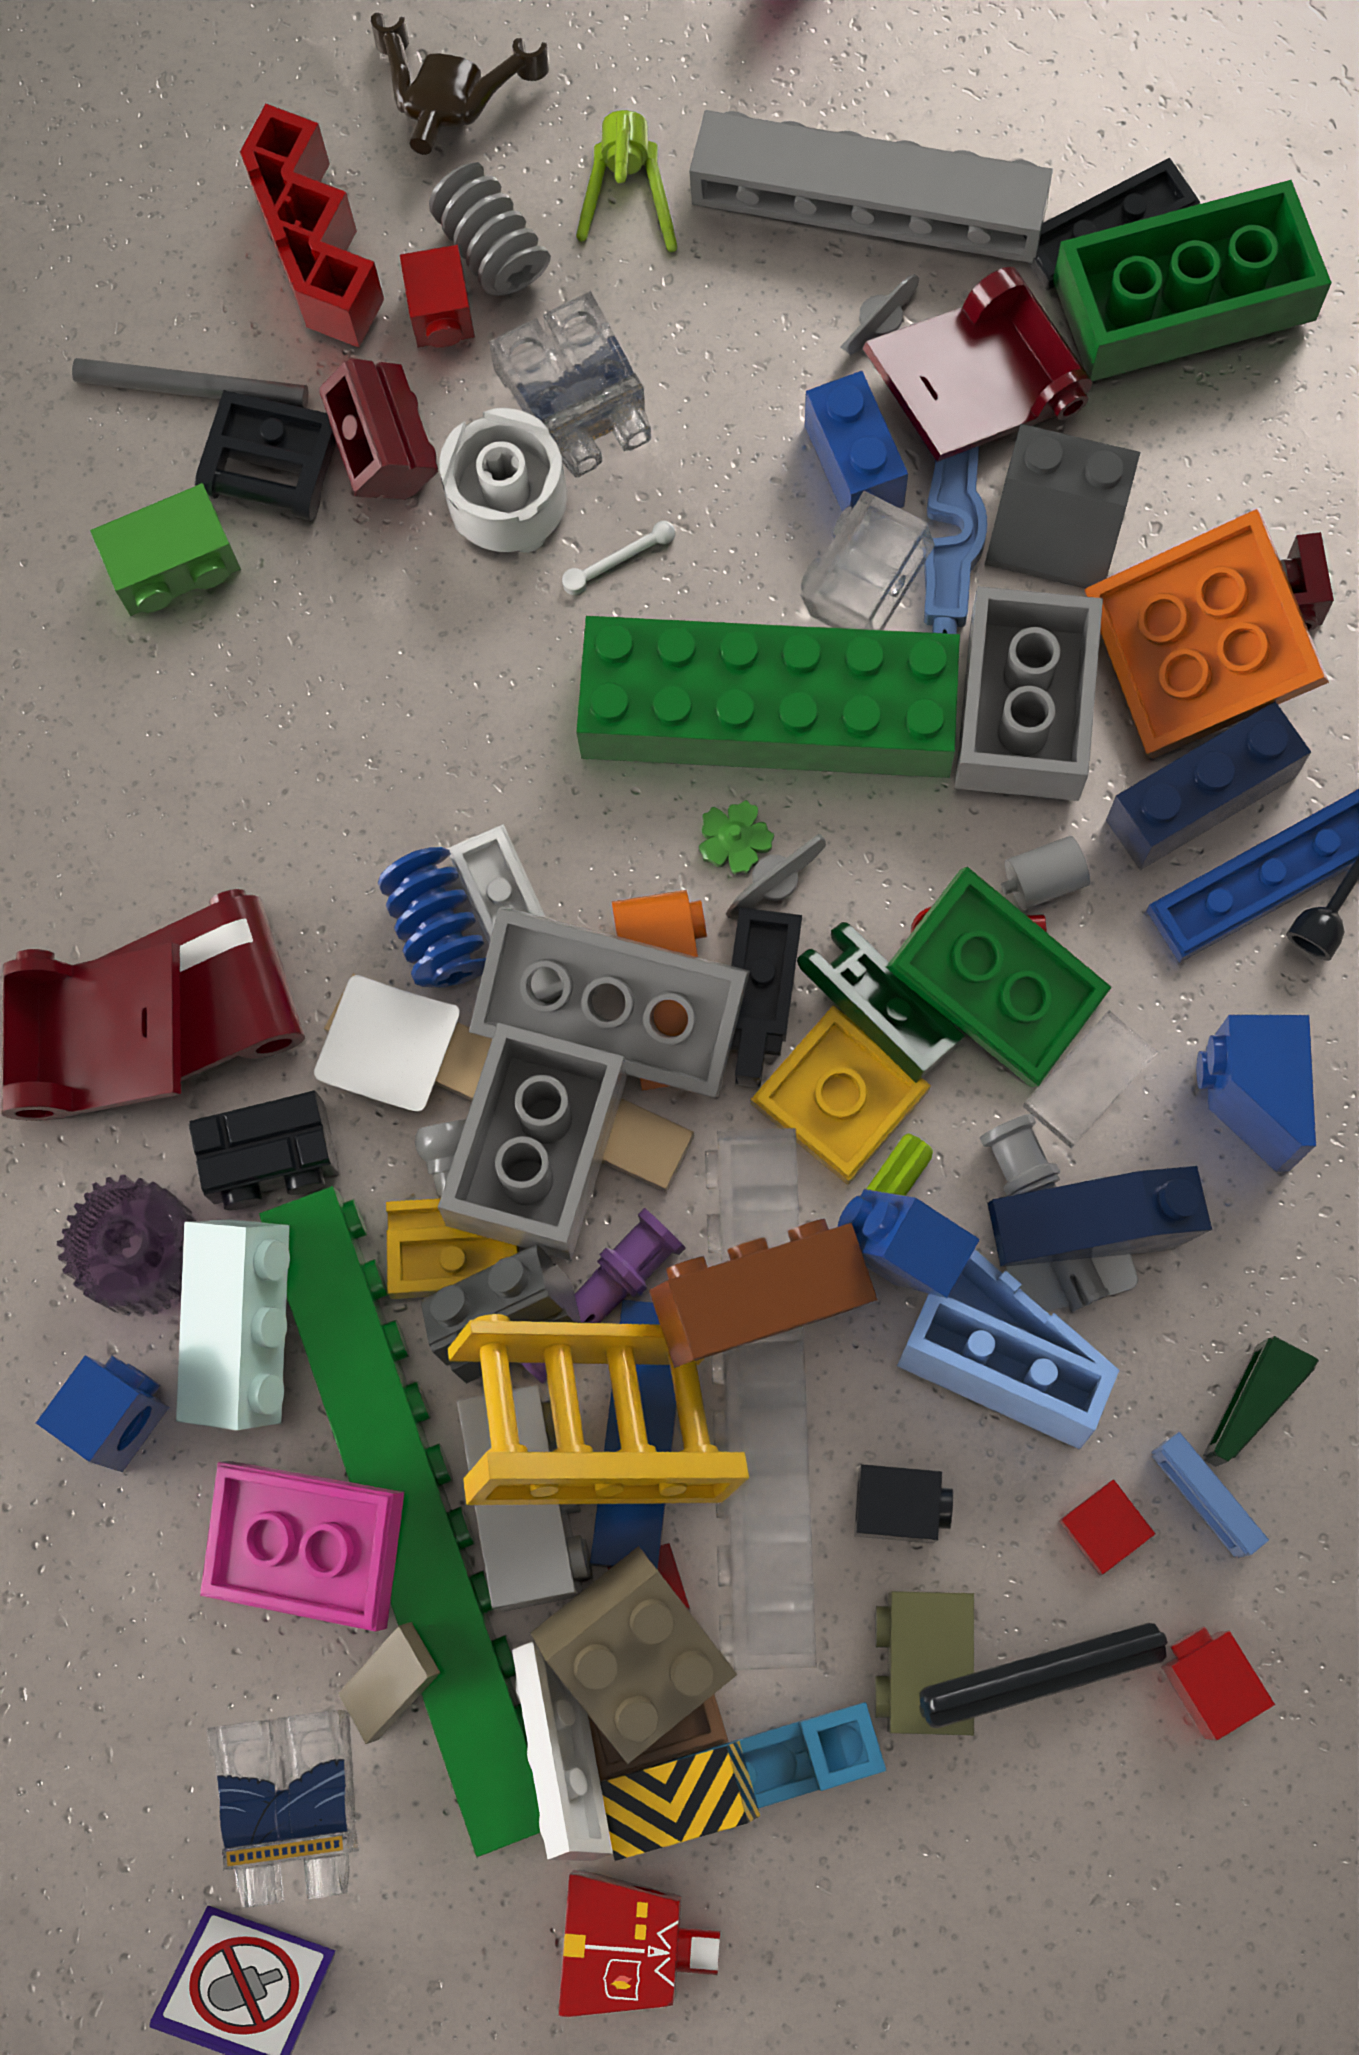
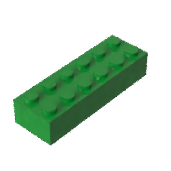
[576,616,960,778]

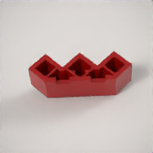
[240,103,384,348]

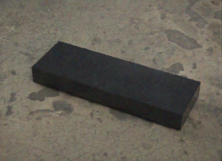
[1023,157,1200,290]

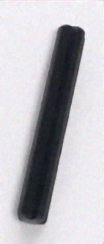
[919,1623,1168,1728]

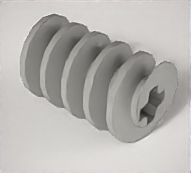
[429,162,551,296]

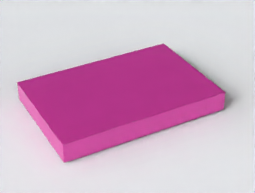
[200,1461,405,1632]

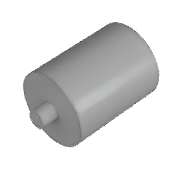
[1001,836,1090,910]

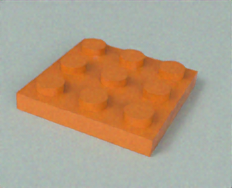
[1084,509,1329,759]

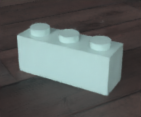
[176,1219,290,1430]

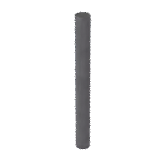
[72,358,308,408]

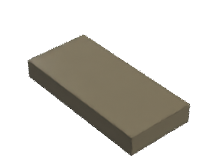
[338,1622,440,1744]

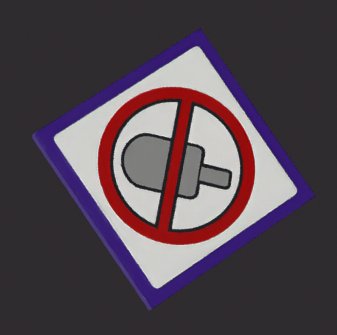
[149,1905,336,2055]

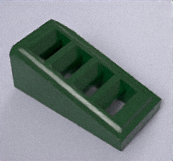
[1203,1336,1319,1467]

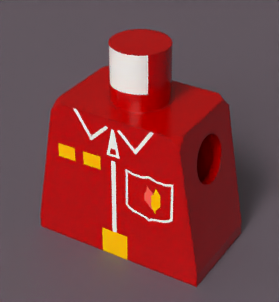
[558,1869,720,2017]

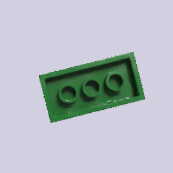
[1053,179,1332,381]

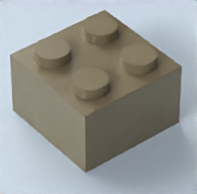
[530,1546,738,1764]

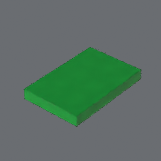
[885,866,1112,1087]

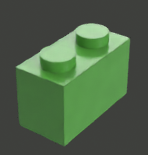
[90,483,241,616]

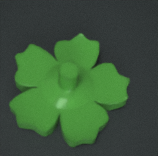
[699,800,774,875]

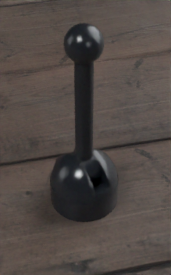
[1286,855,1359,961]

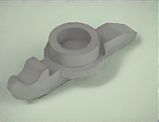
[840,274,919,355]
[726,834,826,918]

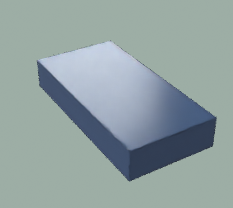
[1151,1432,1269,1558]

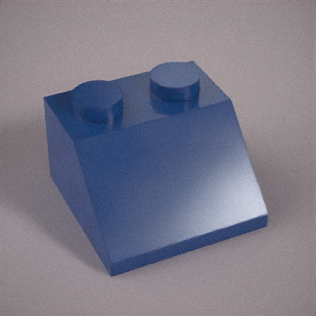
[1196,1015,1316,1172]

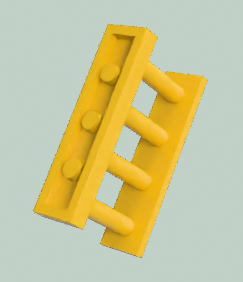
[448,1314,749,1505]

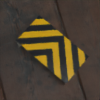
[600,1741,760,1861]

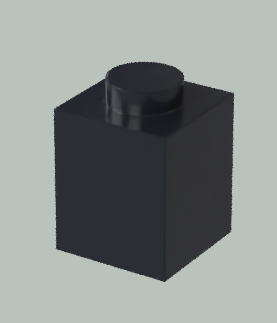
[854,1464,953,1543]

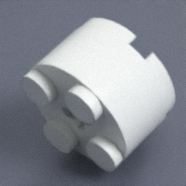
[439,408,567,553]

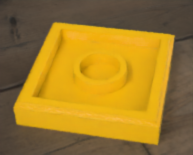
[750,1005,931,1185]

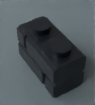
[188,1090,339,1210]

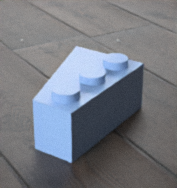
[897,1249,1119,1450]

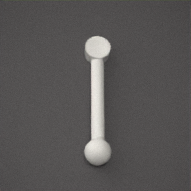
[562,520,675,595]

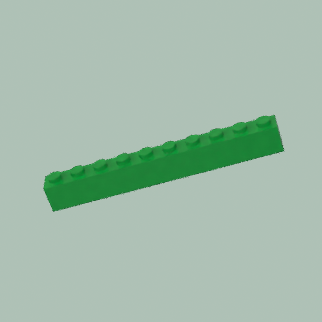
[259,1186,541,1857]

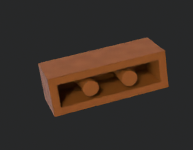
[649,1218,878,1368]

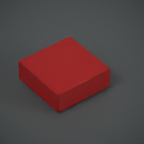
[1059,1479,1156,1575]

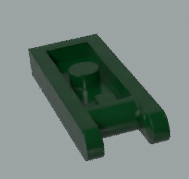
[797,922,965,1083]

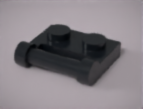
[195,390,336,521]

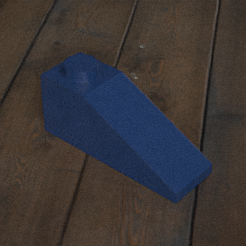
[987,1166,1212,1267]

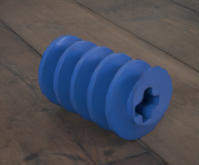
[378,847,486,988]

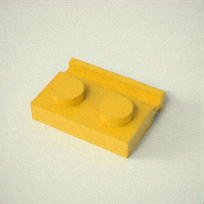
[386,1198,519,1299]

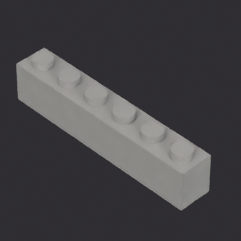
[689,110,1053,263]

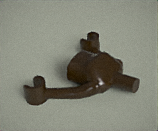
[371,12,550,155]

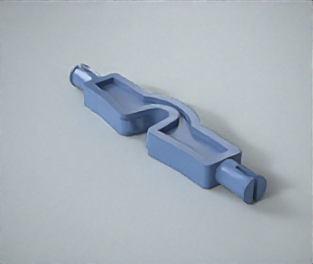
[923,446,987,634]

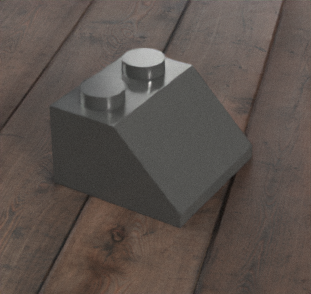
[985,424,1141,588]

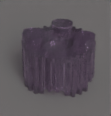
[57,1175,198,1317]

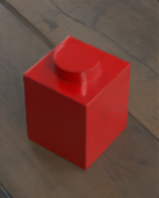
[400,244,475,348]
[1161,1626,1275,1741]

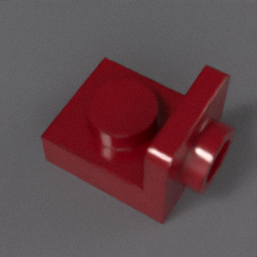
[1281,532,1334,632]

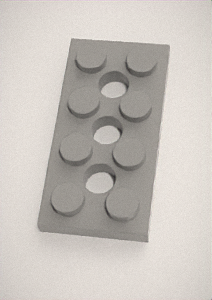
[469,907,750,1098]

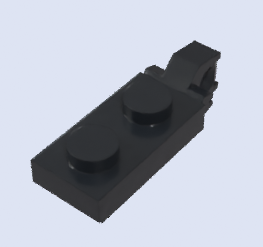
[731,907,802,1088]

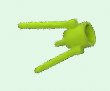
[576,110,678,253]

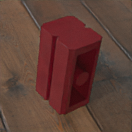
[319,358,438,500]

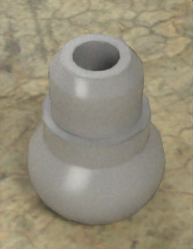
[415,1119,466,1198]

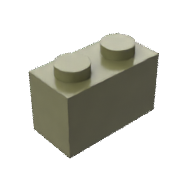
[875,1591,974,1736]

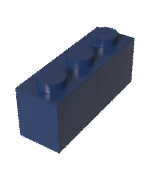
[1106,701,1311,871]

